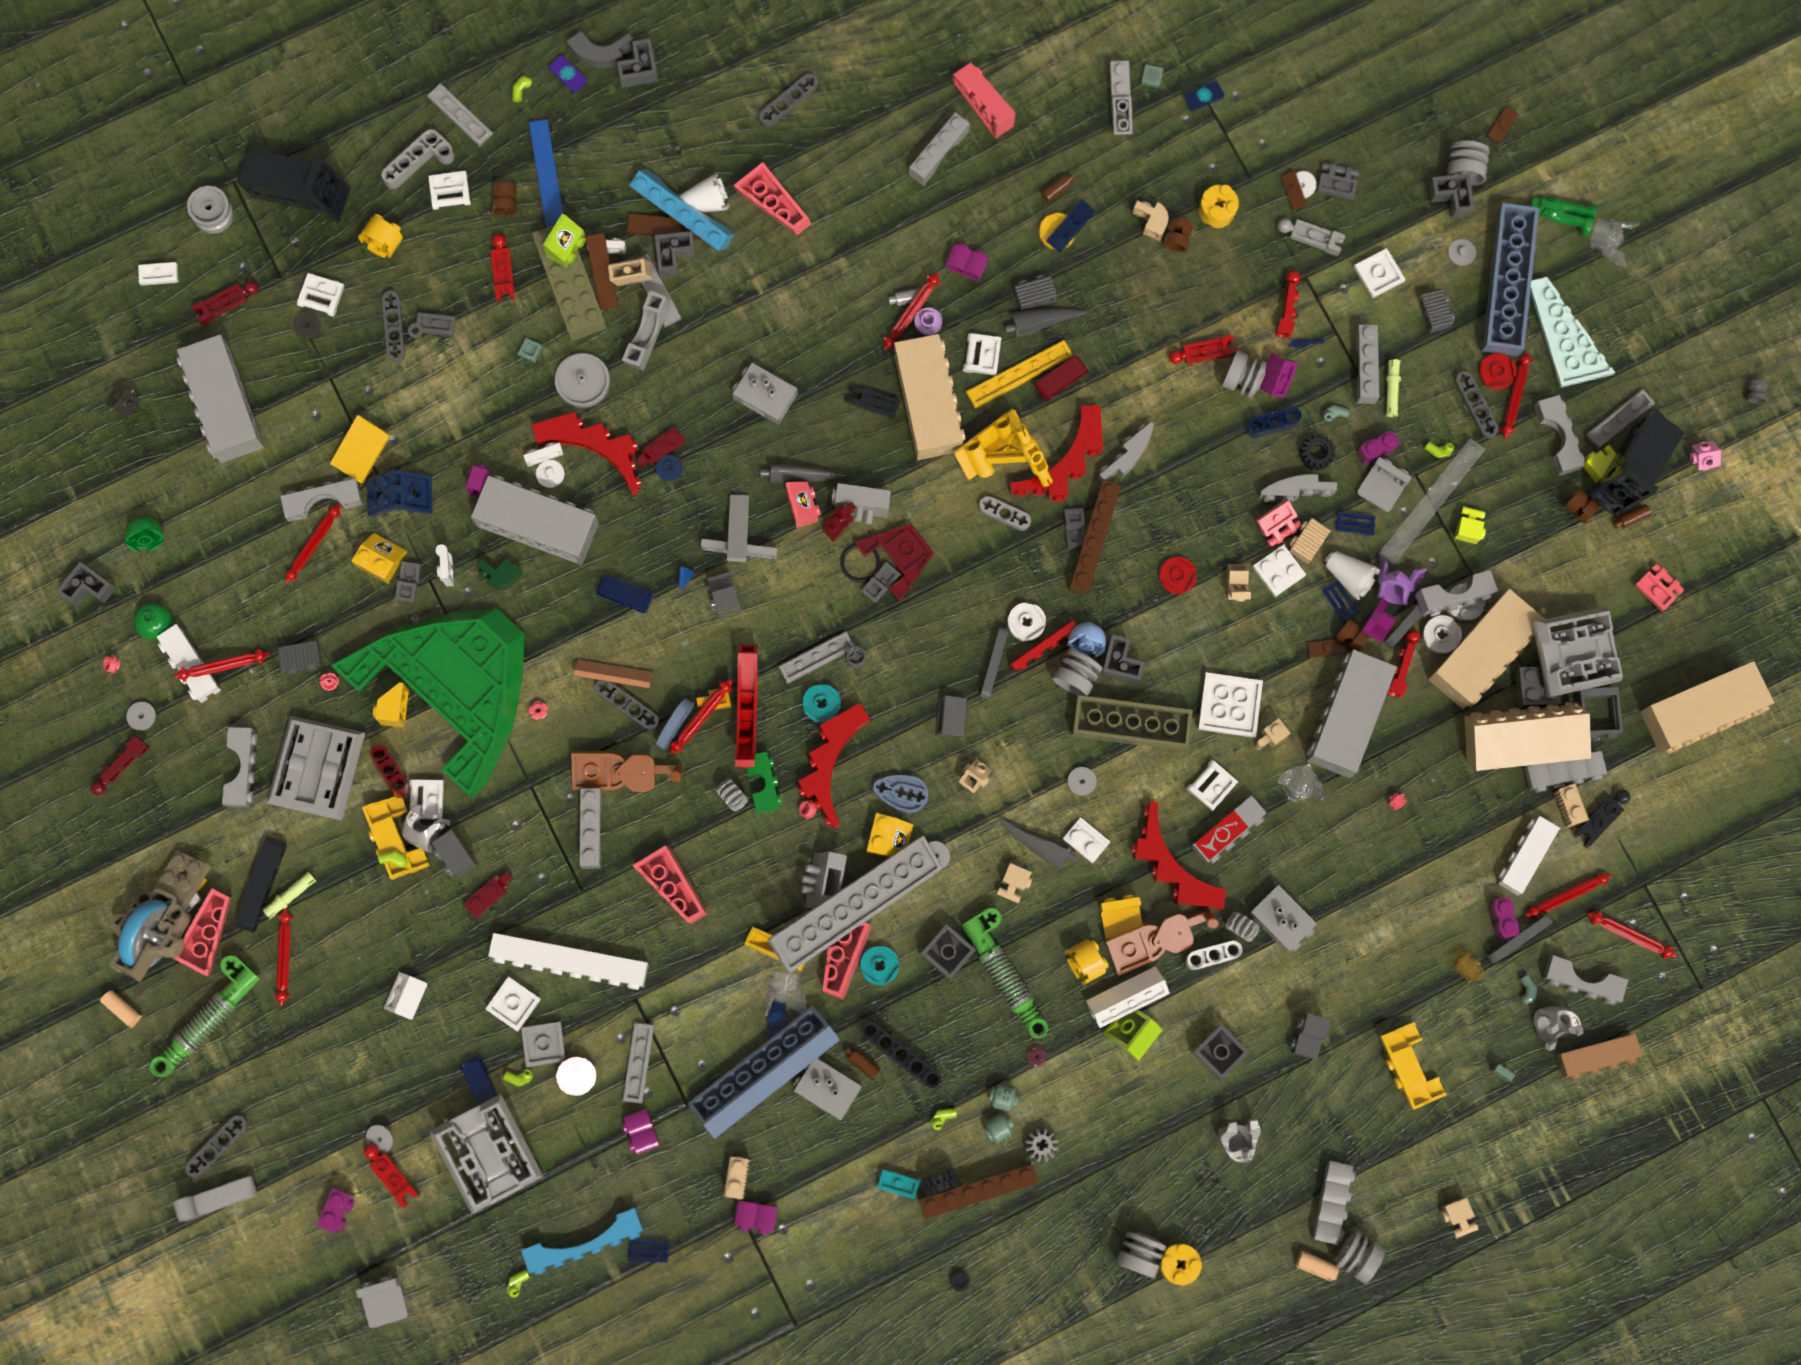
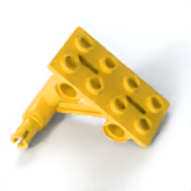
[954,409,1053,487]

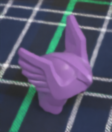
[1377,556,1427,605]

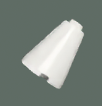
[679,174,729,213]
[1325,551,1380,600]

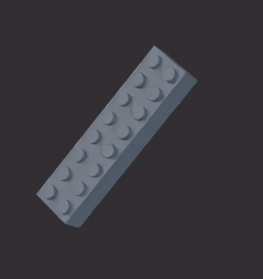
[1482,203,1539,356]
[688,1006,840,1139]

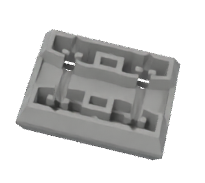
[1533,606,1623,697]
[266,715,365,821]
[429,1094,543,1214]

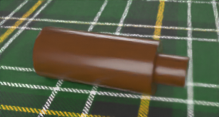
[1041,173,1076,203]
[1613,504,1651,529]
[844,1047,881,1080]

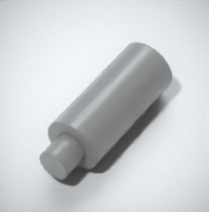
[888,288,927,306]

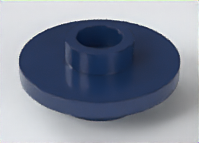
[656,455,683,481]

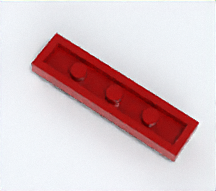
[1008,620,1077,671]

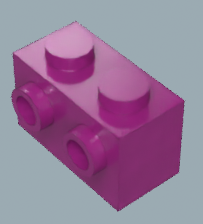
[316,1188,355,1233]

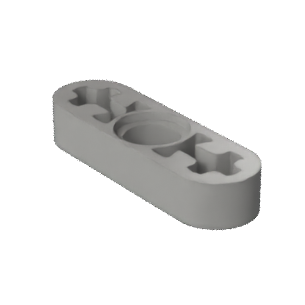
[979,496,1031,531]

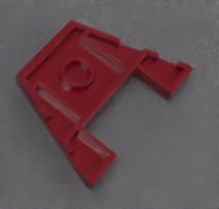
[855,524,934,602]

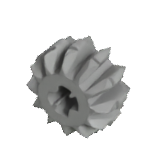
[716,778,748,811]
[1225,912,1260,942]
[1025,1128,1058,1162]

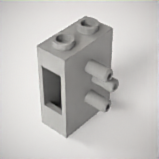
[732,363,798,425]
[832,483,891,525]
[801,852,847,909]
[1249,885,1317,953]
[793,1059,862,1121]

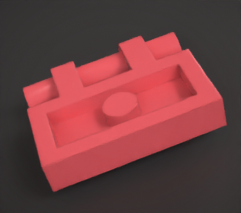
[1256,500,1302,547]
[1635,563,1685,612]

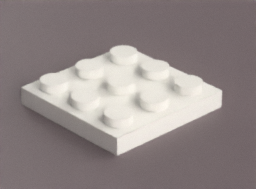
[1198,672,1263,738]

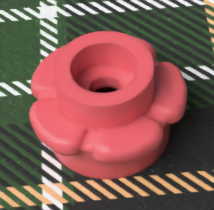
[103,655,120,674]
[320,673,339,691]
[529,701,548,720]
[1389,793,1407,810]
[799,800,817,819]

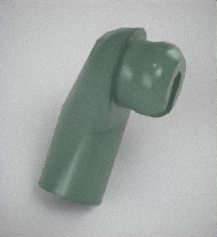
[1322,405,1350,421]
[1520,975,1537,1005]

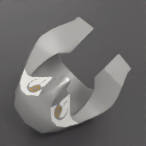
[402,804,450,853]
[1534,1006,1584,1051]
[1218,1119,1261,1163]

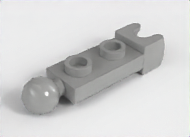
[1278,218,1345,256]

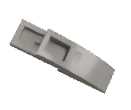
[1110,61,1133,135]
[1098,422,1154,483]
[1259,474,1337,503]

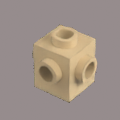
[959,759,992,793]

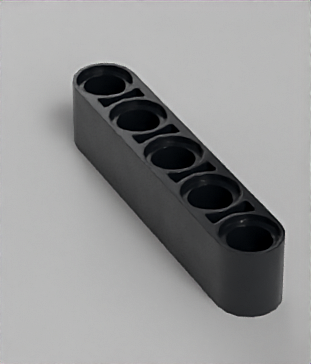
[234,836,287,933]
[861,1022,941,1089]

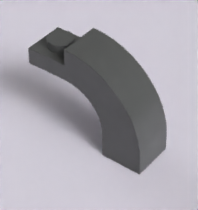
[566,31,633,68]

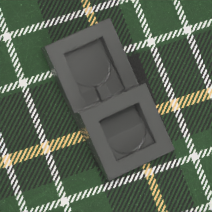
[1064,508,1086,549]
[395,561,422,603]
[861,562,901,603]

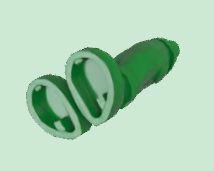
[1531,196,1598,238]

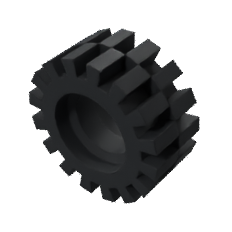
[1300,434,1336,471]
[921,1169,959,1197]

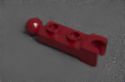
[192,281,259,326]
[90,736,150,796]

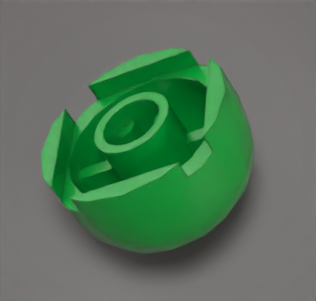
[124,516,164,552]
[133,602,174,641]

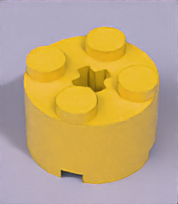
[1198,185,1239,228]
[358,214,403,258]
[1065,939,1109,985]
[1159,1244,1202,1285]

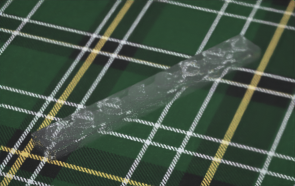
[1379,438,1485,565]

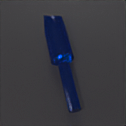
[1289,339,1324,347]

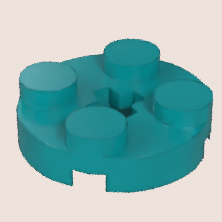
[803,685,841,724]
[860,946,899,986]

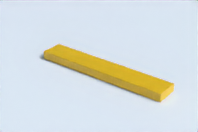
[966,340,1073,409]

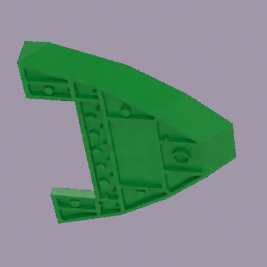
[331,608,525,798]

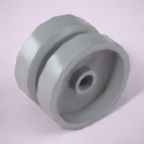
[187,186,234,234]

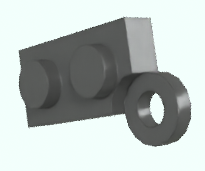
[408,313,456,339]

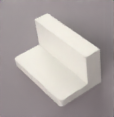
[384,972,427,1019]

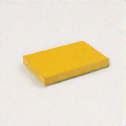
[330,415,391,484]

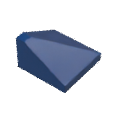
[679,567,694,590]

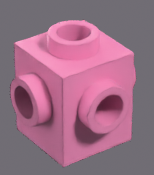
[1689,441,1721,470]

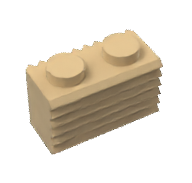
[608,258,653,287]
[1289,518,1331,564]
[1553,784,1589,828]
[724,1157,750,1199]

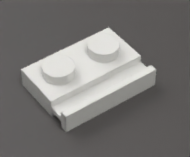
[1062,817,1110,864]

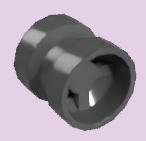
[1747,380,1767,403]
[847,646,865,669]

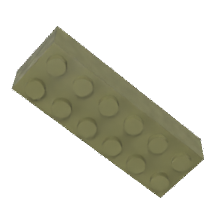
[532,225,607,341]
[1072,695,1193,751]

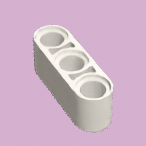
[1185,941,1242,970]

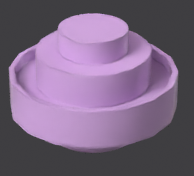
[915,308,942,336]

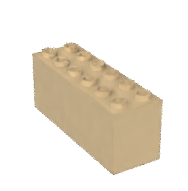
[894,334,965,460]
[1428,589,1545,709]
[1640,661,1774,754]
[1465,702,1591,771]

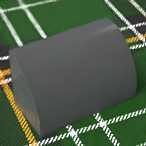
[935,695,967,737]

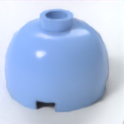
[1067,622,1106,657]

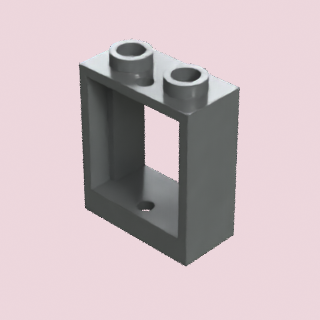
[1576,687,1623,740]

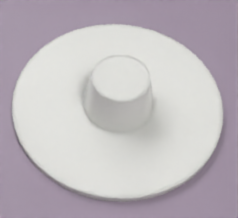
[1297,171,1316,198]
[536,460,564,488]

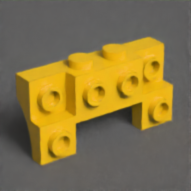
[362,797,430,880]
[1379,1022,1447,1110]

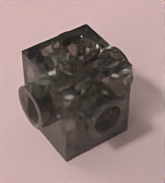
[106,386,141,418]

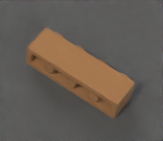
[1556,1034,1643,1080]

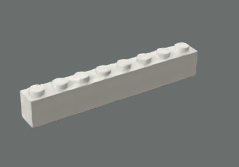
[489,933,649,990]

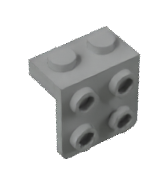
[1357,457,1412,512]
[356,1276,408,1328]

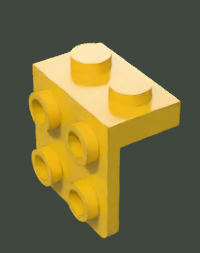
[1099,895,1142,939]

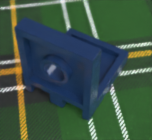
[366,469,432,517]

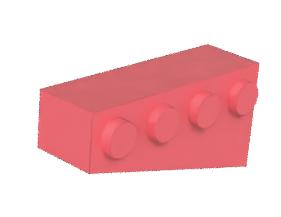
[953,63,1015,139]
[734,162,811,236]
[632,845,709,923]
[173,888,232,977]
[822,922,872,1000]

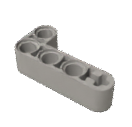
[382,129,455,189]
[173,1176,258,1222]

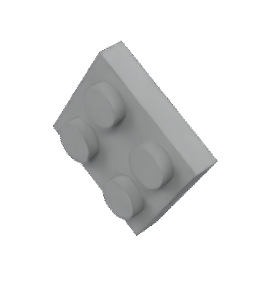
[521,1022,566,1067]

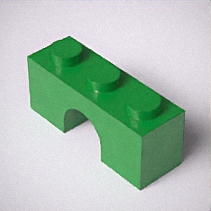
[747,752,782,815]

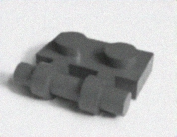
[1317,162,1360,200]

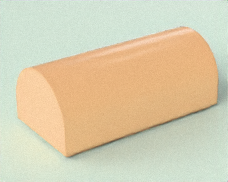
[100,990,141,1028]
[1295,1251,1339,1282]

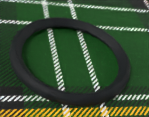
[841,544,881,583]

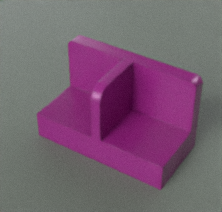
[1260,353,1298,398]
[1362,598,1395,642]

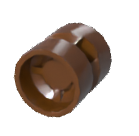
[492,183,517,216]
[1164,218,1193,252]
[1564,489,1600,524]
[1335,618,1370,651]

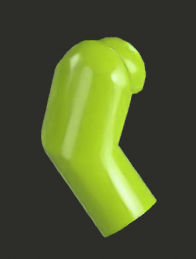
[512,76,532,102]
[1424,442,1454,458]
[378,851,408,868]
[503,1069,533,1087]
[931,1108,956,1130]
[507,1269,531,1297]

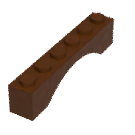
[1069,480,1121,597]
[919,1164,1039,1219]

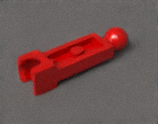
[490,234,516,302]
[1276,270,1301,339]
[1169,335,1238,365]
[1387,630,1421,698]
[363,1144,420,1208]

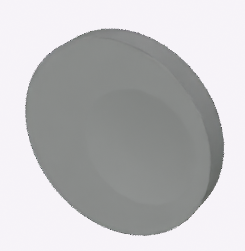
[555,353,610,408]

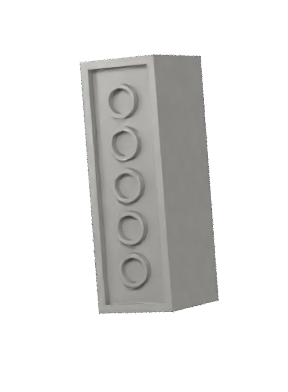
[176,334,264,463]
[471,475,599,565]
[1306,650,1397,778]

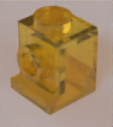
[1452,952,1485,983]

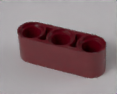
[1034,355,1089,401]
[370,745,409,798]

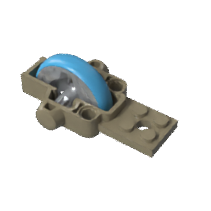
[109,850,210,982]

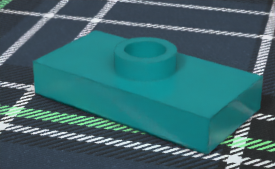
[877,1169,920,1199]

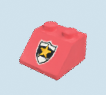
[785,482,821,528]

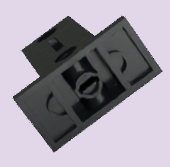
[237,149,351,222]
[1586,410,1684,517]

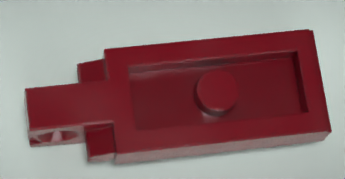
[636,426,686,468]
[821,502,856,542]
[463,872,513,919]

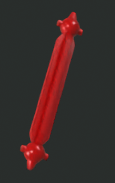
[883,272,940,350]
[1500,351,1533,439]
[285,503,341,583]
[174,648,269,682]
[670,679,733,755]
[1525,872,1612,919]
[274,908,293,1006]
[1587,911,1677,960]

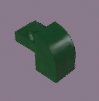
[476,558,523,590]

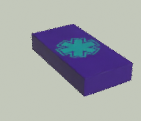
[548,55,587,94]

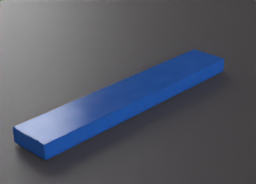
[529,119,563,228]

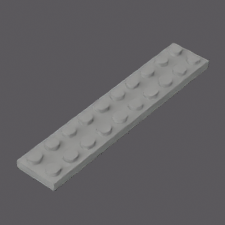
[767,836,943,973]

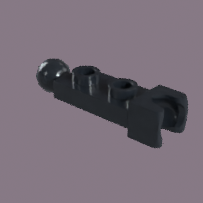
[1573,789,1631,848]

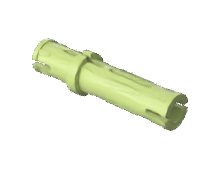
[1386,359,1401,417]
[262,872,316,919]

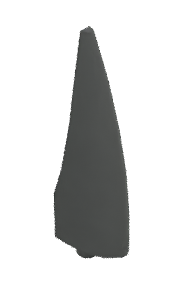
[1005,308,1087,337]
[760,464,846,484]
[999,817,1078,870]

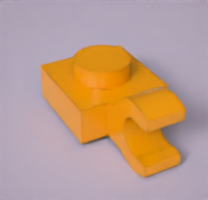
[696,689,731,710]

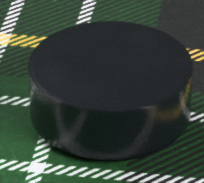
[950,1271,970,1292]

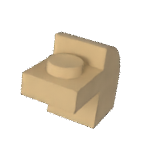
[1133,201,1168,242]
[1227,564,1251,602]

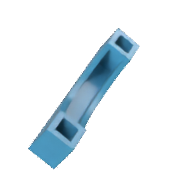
[630,169,735,251]
[521,1208,644,1275]

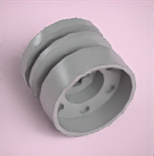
[1447,141,1490,185]
[1222,350,1267,399]
[1052,650,1103,696]
[1335,1230,1387,1284]
[1116,1231,1166,1279]

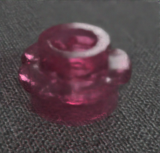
[1027,1047,1047,1066]

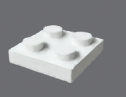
[1353,248,1405,299]
[1252,545,1306,597]
[486,977,541,1032]

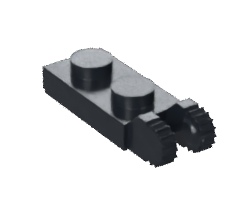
[845,386,900,419]

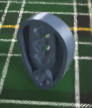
[656,698,695,750]
[873,775,928,814]

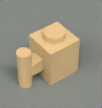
[1255,718,1291,750]
[997,863,1033,903]
[1441,1198,1478,1238]

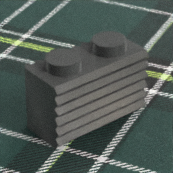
[1014,275,1057,311]
[1418,289,1455,333]
[278,641,322,675]

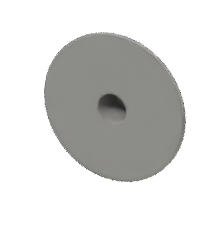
[1448,239,1476,266]
[126,702,156,730]
[1068,767,1097,796]
[928,841,950,868]
[366,1125,393,1153]

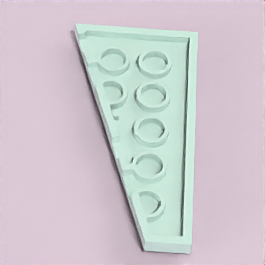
[1530,277,1615,388]

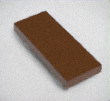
[1487,106,1518,144]
[1281,170,1307,210]
[1307,639,1347,658]

